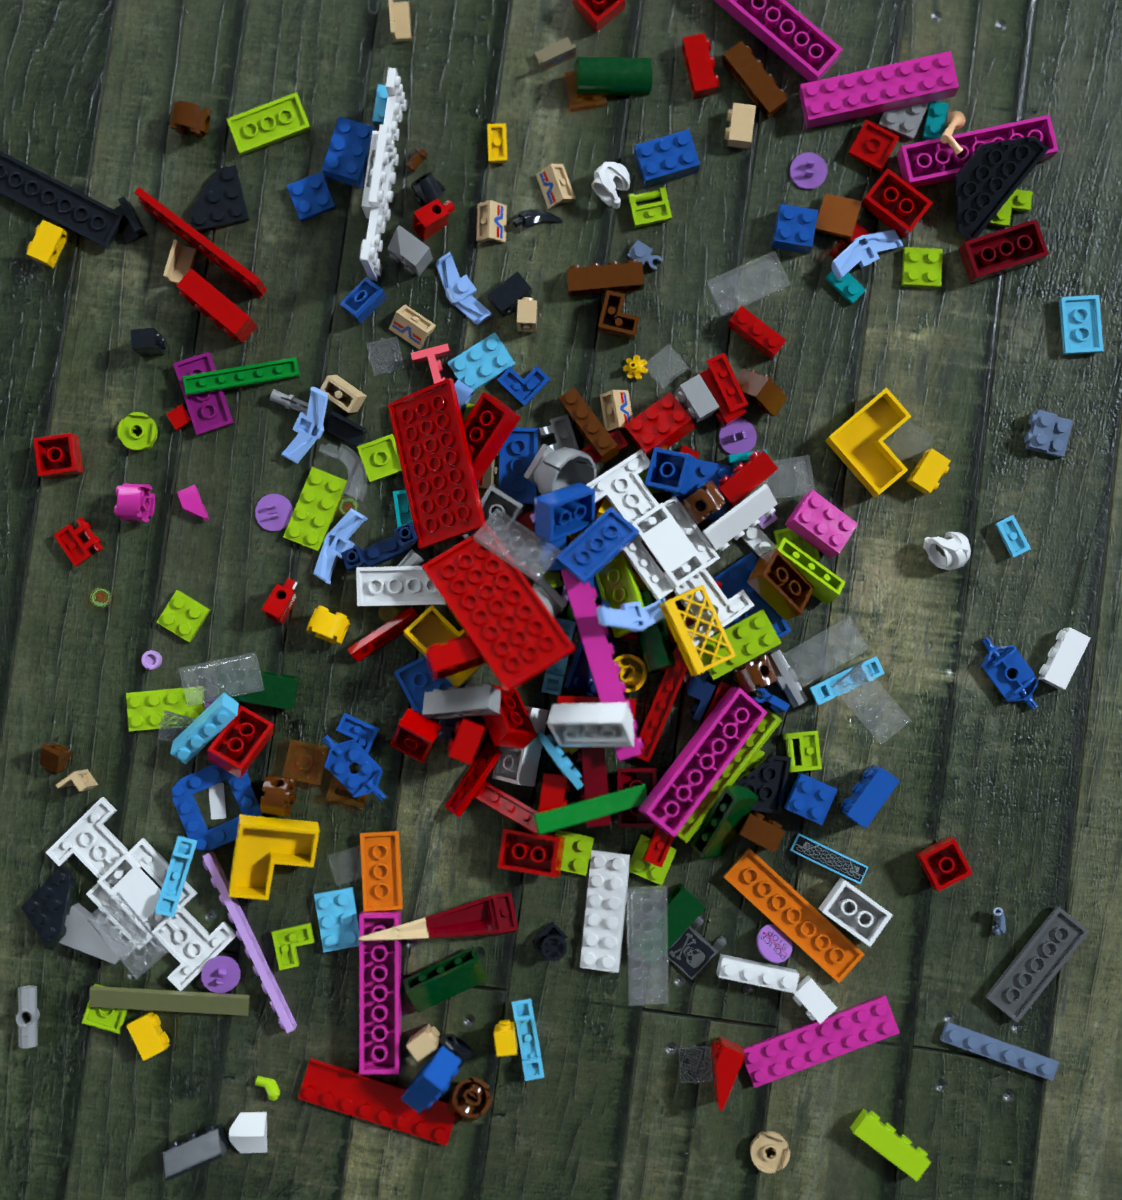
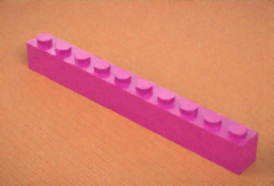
[561,569,644,761]

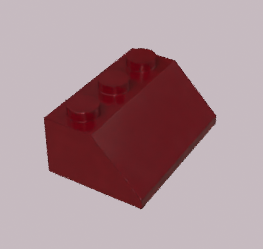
[617,767,657,827]

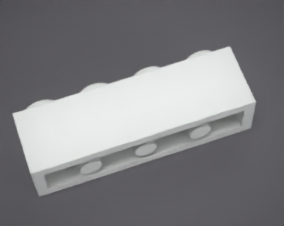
[716,954,799,993]

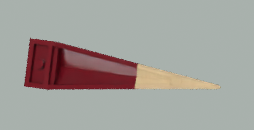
[358,892,518,941]

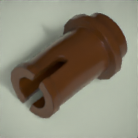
[405,147,428,172]

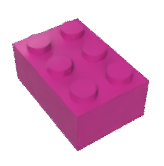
[785,489,858,559]

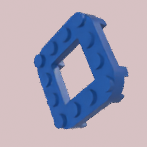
[172,764,264,850]

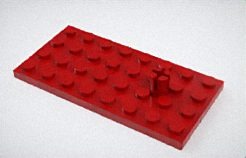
[388,378,486,549]
[422,526,575,693]

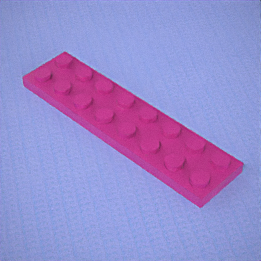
[742,995,900,1088]

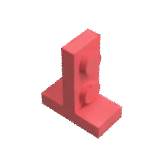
[411,344,451,384]

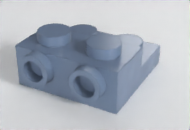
[1024,410,1073,458]

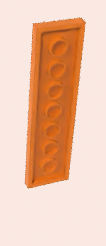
[723,848,865,983]

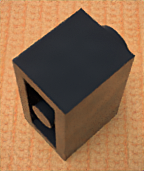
[488,271,532,317]
[130,328,167,357]

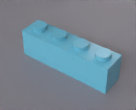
[170,692,239,765]

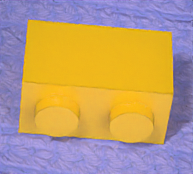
[26,220,69,268]
[906,448,951,494]
[126,1011,170,1061]
[494,1020,518,1057]

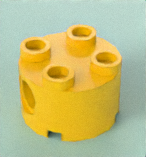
[306,605,350,645]
[613,654,647,693]

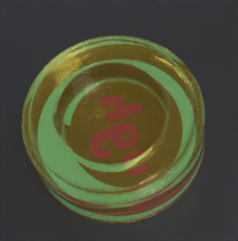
[339,497,359,515]
[90,588,111,607]

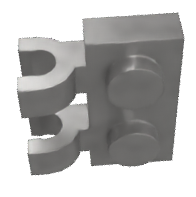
[538,414,579,451]

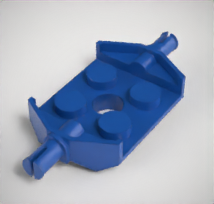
[980,637,1039,710]
[321,735,387,802]

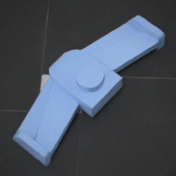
[831,229,903,280]
[435,252,493,325]
[281,386,328,464]
[313,508,368,584]
[596,598,666,632]

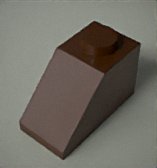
[39,743,73,774]

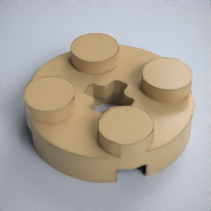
[750,1131,790,1173]

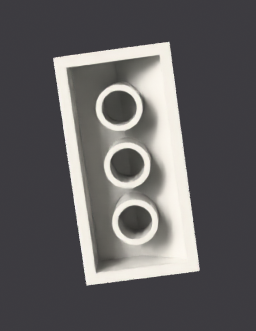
[702,484,778,552]
[547,702,634,747]
[492,706,549,787]

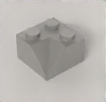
[387,225,433,276]
[674,374,719,423]

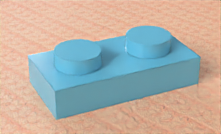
[372,84,388,125]
[994,515,1031,558]

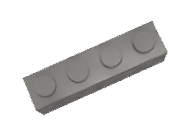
[422,683,501,720]

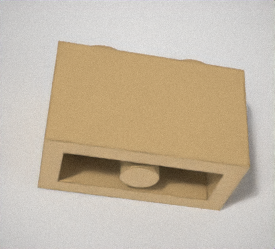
[724,103,756,149]
[517,297,538,333]
[320,375,367,413]
[406,1023,440,1062]

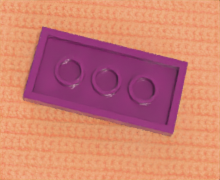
[173,352,234,436]

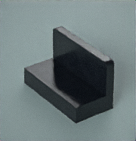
[114,196,147,244]
[324,410,367,447]

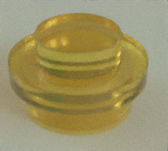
[378,605,398,622]

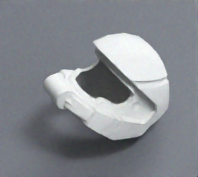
[591,162,630,209]
[923,532,971,571]

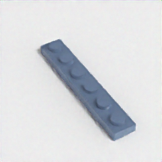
[940,1021,1059,1081]

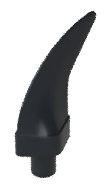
[513,209,563,228]

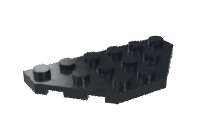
[954,136,1049,240]

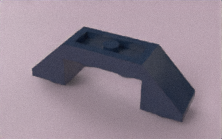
[341,522,419,571]

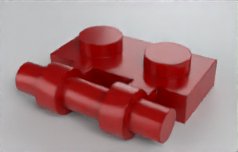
[54,517,104,567]

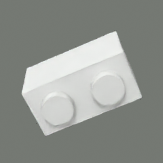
[792,975,837,1024]

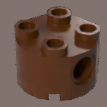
[169,101,212,139]
[680,480,726,524]
[732,655,778,693]
[260,775,296,817]
[448,1077,492,1123]

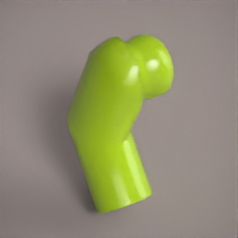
[255,1076,280,1101]

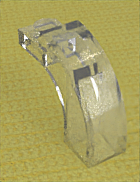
[318,443,369,502]

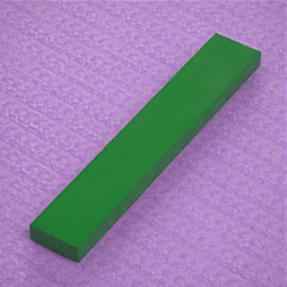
[182,357,300,396]
[533,784,648,835]

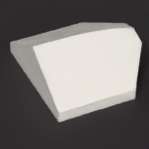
[229,1112,267,1153]

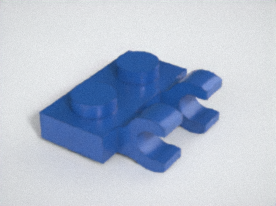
[752,688,790,713]

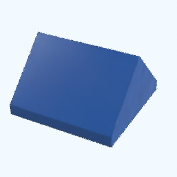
[339,277,387,324]

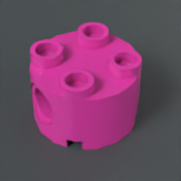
[114,483,155,522]

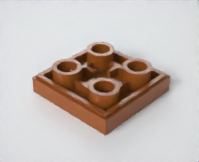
[815,193,862,239]

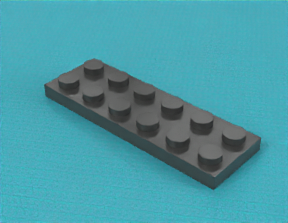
[985,906,1090,1023]

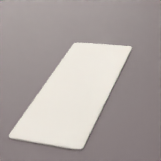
[208,783,226,820]

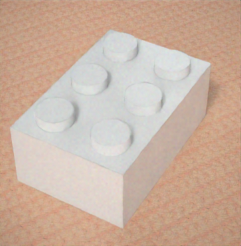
[818,877,893,947]

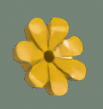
[623,355,648,380]

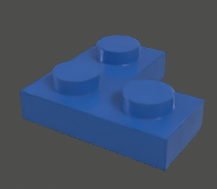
[497,366,551,407]
[336,713,380,754]

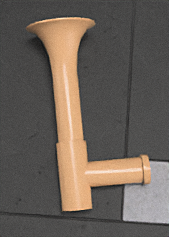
[941,111,965,155]

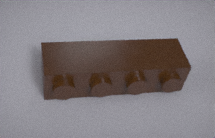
[722,41,788,120]
[566,260,644,296]
[558,387,619,464]

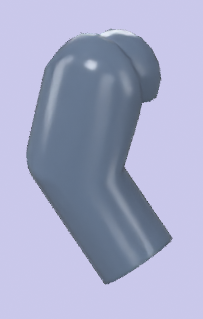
[992,907,1006,936]

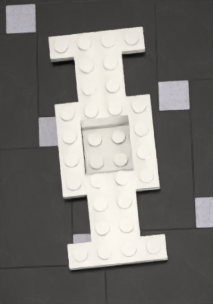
[360,67,407,281]
[586,449,754,646]
[46,797,237,991]

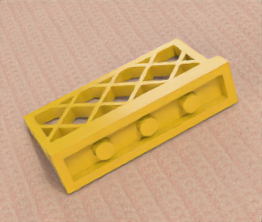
[659,585,736,676]

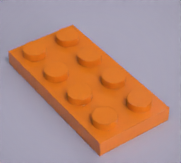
[360,831,403,912]

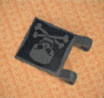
[664,916,727,980]

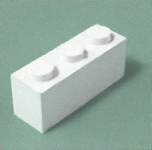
[1039,627,1091,690]

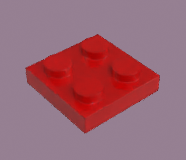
[847,119,899,172]

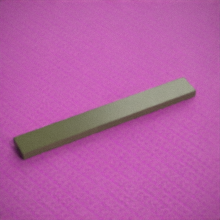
[89,986,250,1016]

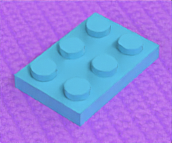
[1059,295,1104,355]
[447,332,516,391]
[537,730,584,790]
[314,887,359,952]

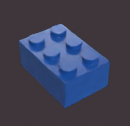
[322,117,376,188]
[634,129,700,188]
[535,482,595,542]
[840,765,900,829]
[401,1046,461,1114]

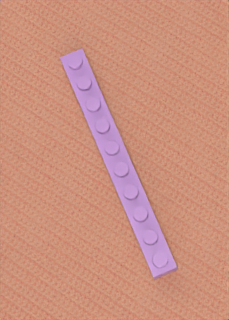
[202,851,297,1033]

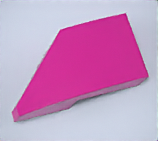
[177,485,209,521]

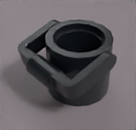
[411,172,446,207]
[532,922,568,961]
[439,1034,473,1069]

